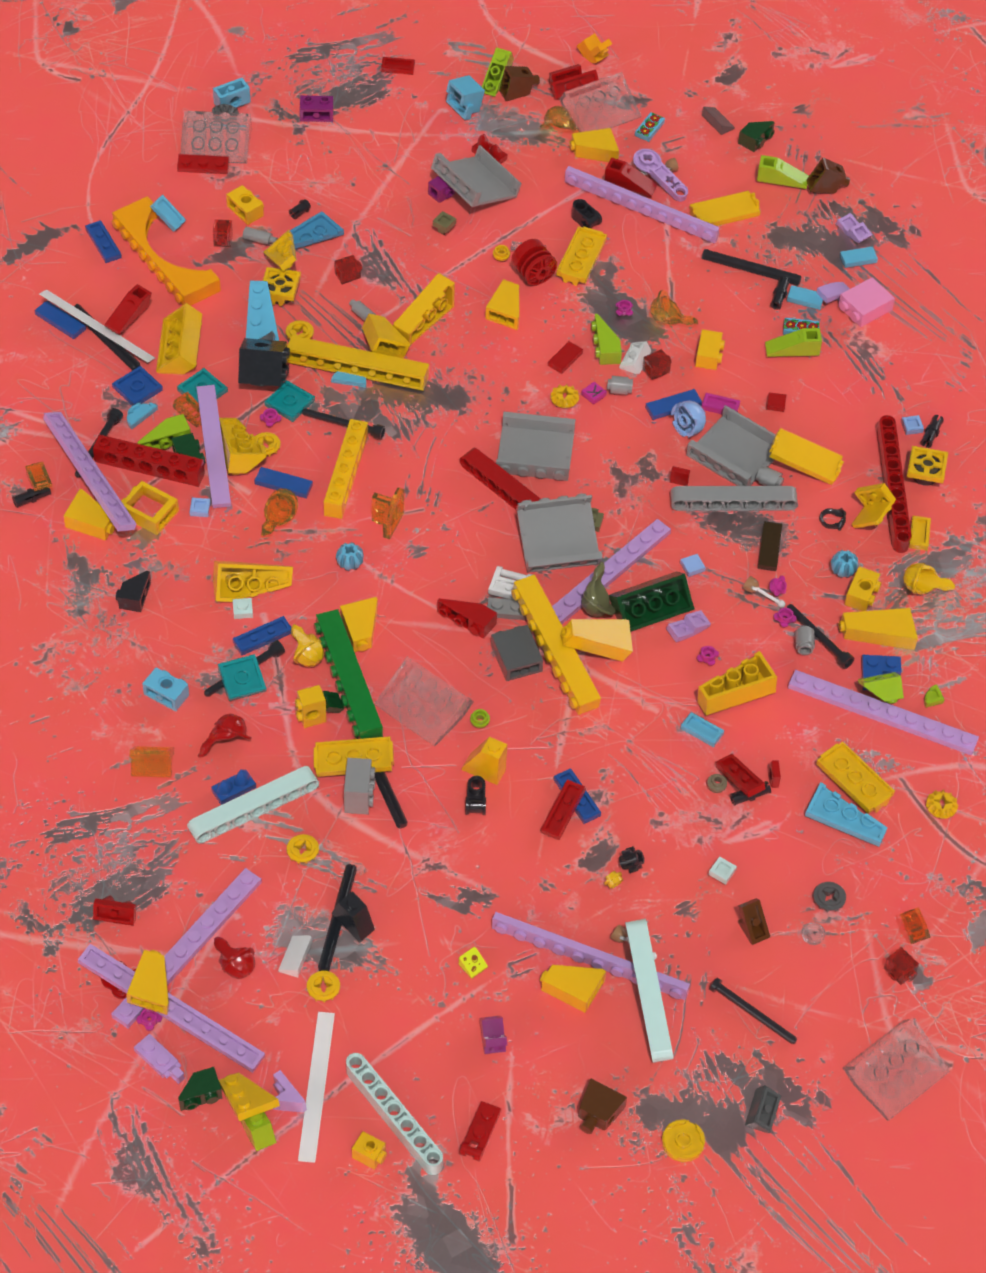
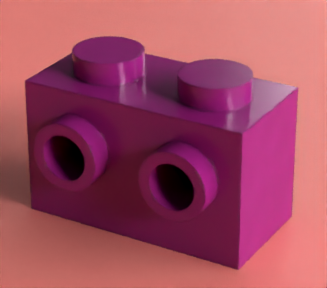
[300,95,334,122]

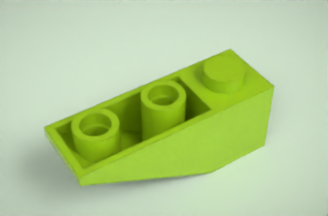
[482,47,514,97]
[757,155,809,189]
[591,314,622,365]
[765,328,822,357]
[137,414,191,449]
[241,1112,277,1151]

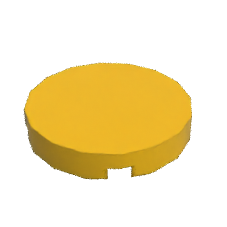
[662,1119,705,1162]

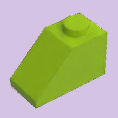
[858,672,904,703]

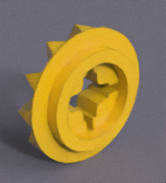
[286,320,314,340]
[551,384,579,408]
[255,432,280,457]
[926,789,958,819]
[287,834,319,864]
[307,971,340,1003]

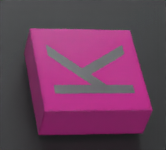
[581,382,607,404]

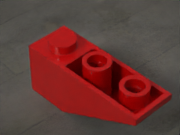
[605,157,657,197]
[104,284,152,335]
[437,598,497,639]

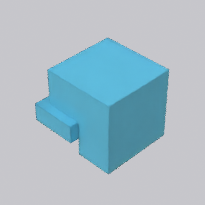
[446,75,485,120]

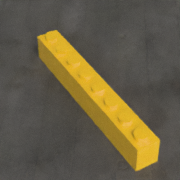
[287,335,429,391]
[511,574,601,715]

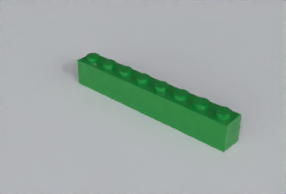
[314,609,383,739]

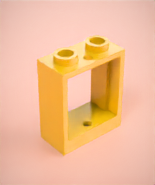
[121,480,179,535]

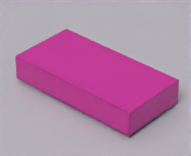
[701,393,740,415]

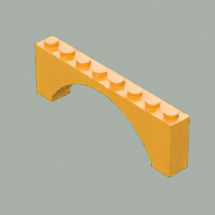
[112,196,221,306]

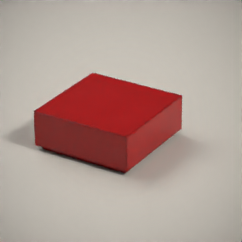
[766,392,786,412]
[670,466,690,486]
[769,760,781,788]

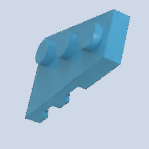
[290,211,344,249]

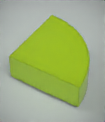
[924,684,945,708]

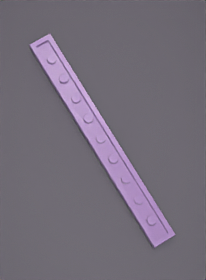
[565,166,720,243]
[43,412,136,531]
[533,519,671,632]
[788,670,979,756]
[111,868,262,1029]
[492,912,690,1000]
[78,944,265,1073]

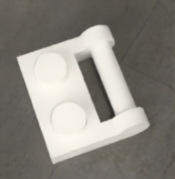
[488,566,533,599]

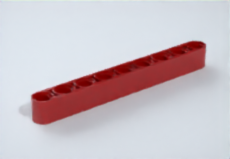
[877,415,911,553]

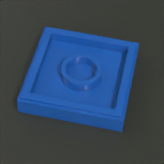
[112,366,163,406]

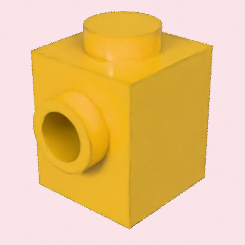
[352,1131,387,1170]

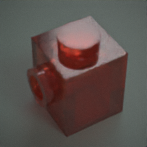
[213,219,233,247]
[334,255,362,284]
[642,349,672,380]
[884,947,919,985]

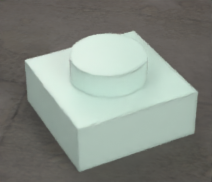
[233,598,253,619]
[709,856,737,885]

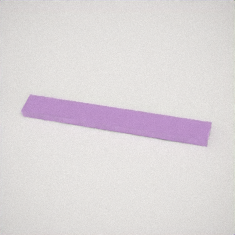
[197,385,231,508]

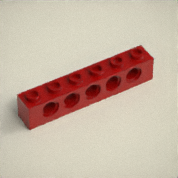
[93,434,205,487]

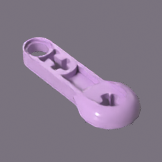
[633,149,688,202]

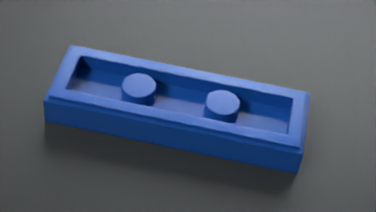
[85,220,122,263]
[35,301,86,339]
[645,389,702,420]
[254,467,313,499]
[233,616,291,656]
[553,768,601,824]

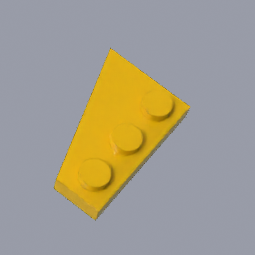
[263,230,297,271]
[219,1072,280,1121]

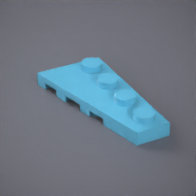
[246,280,279,341]
[805,782,888,847]

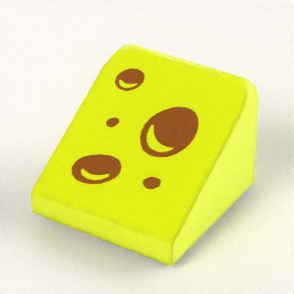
[459,946,488,979]

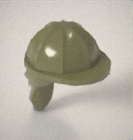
[582,562,615,617]

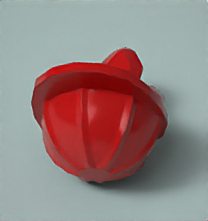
[198,714,252,757]
[214,937,255,978]

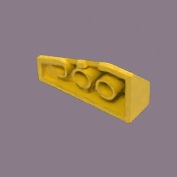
[219,418,267,475]
[213,561,293,602]

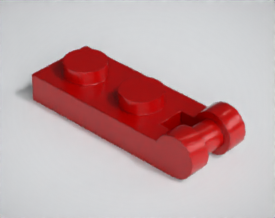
[459,1101,501,1161]

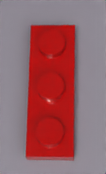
[550,69,600,99]
[177,154,229,174]
[715,754,765,797]
[541,779,586,840]

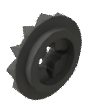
[212,104,239,121]
[813,882,846,912]

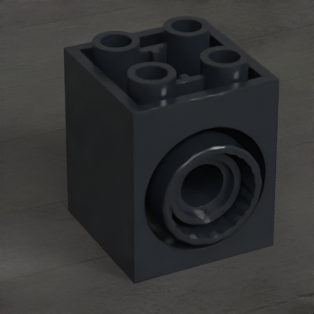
[238,338,290,387]

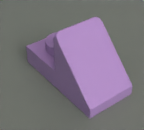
[273,1070,307,1112]

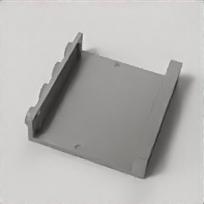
[431,145,522,207]
[686,405,775,486]
[496,411,576,481]
[517,494,603,573]

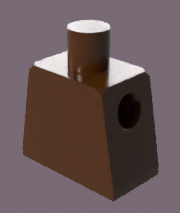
[499,66,540,101]
[806,157,850,194]
[578,1078,627,1134]

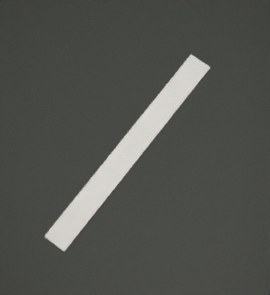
[39,290,155,363]
[298,1012,335,1163]

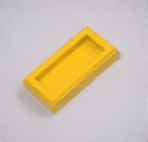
[909,516,931,551]

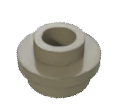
[707,774,727,793]

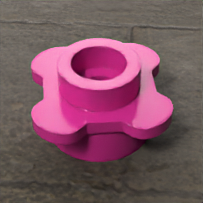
[616,300,633,316]
[260,408,281,427]
[770,576,787,596]
[774,608,797,627]
[697,646,719,666]
[136,1008,162,1031]

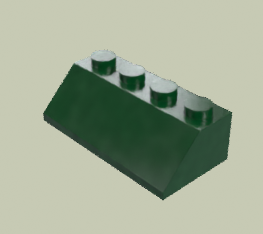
[609,571,694,632]

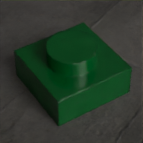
[323,691,344,713]

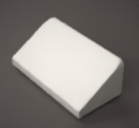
[619,341,651,374]
[278,935,312,978]

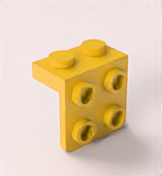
[852,483,896,528]

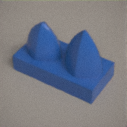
[211,769,256,805]

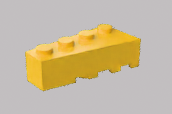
[393,273,455,345]
[698,651,777,715]

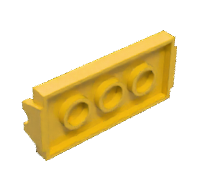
[689,190,760,226]
[556,226,607,286]
[769,428,844,485]
[314,736,394,777]
[816,742,895,814]

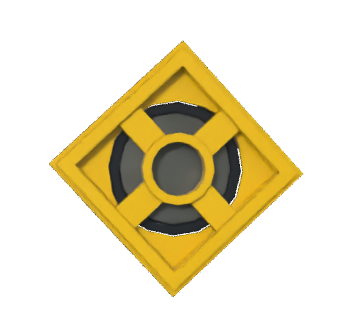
[263,267,301,306]
[907,446,948,486]

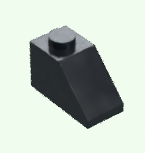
[116,571,151,612]
[332,891,375,942]

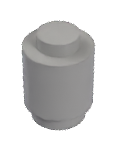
[607,376,633,395]
[756,467,784,486]
[795,626,815,655]

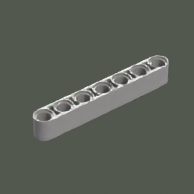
[670,486,798,511]

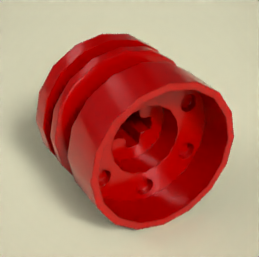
[511,239,557,286]

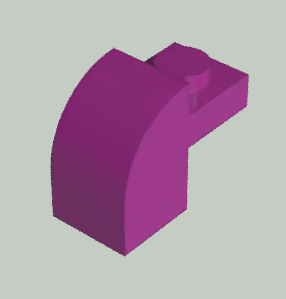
[480,1016,508,1054]

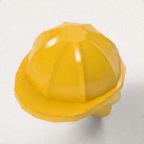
[903,563,955,595]
[291,624,324,667]

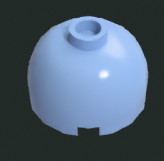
[671,400,706,438]

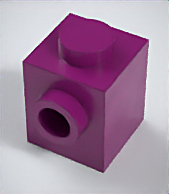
[428,176,455,203]

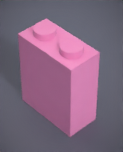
[838,277,895,327]

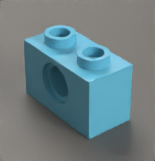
[213,78,251,108]
[142,667,189,711]

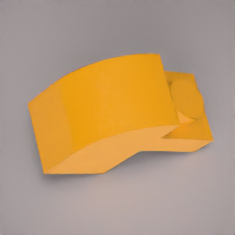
[577,33,612,63]

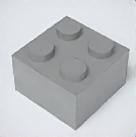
[344,758,375,815]

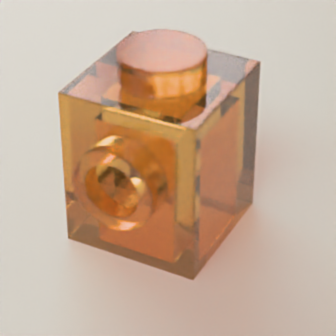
[900,907,930,944]

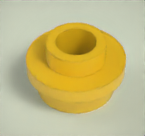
[493,245,510,261]
[604,871,624,889]

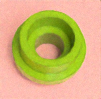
[470,709,490,728]

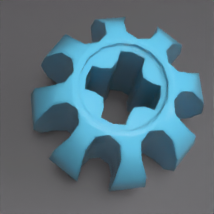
[336,542,364,571]
[831,550,859,578]

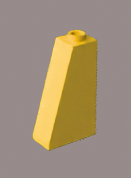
[838,608,918,650]
[561,619,633,662]

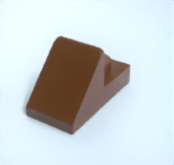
[738,898,770,945]

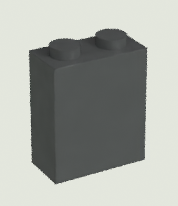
[491,625,543,681]

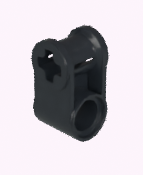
[571,199,602,228]
[466,776,486,815]

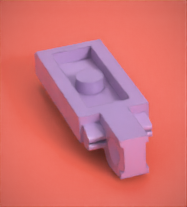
[134,1034,185,1084]

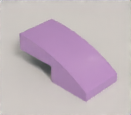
[836,213,873,243]
[816,282,850,304]
[666,610,711,642]

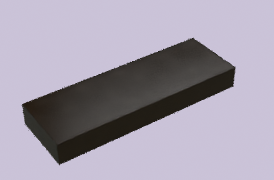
[758,521,782,571]

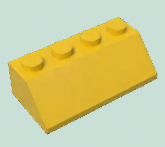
[156,303,202,375]

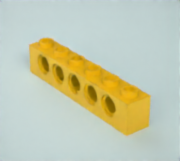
[324,419,368,519]

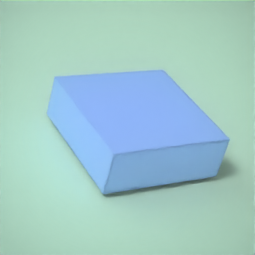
[901,415,924,435]
[189,497,211,517]
[680,554,706,577]

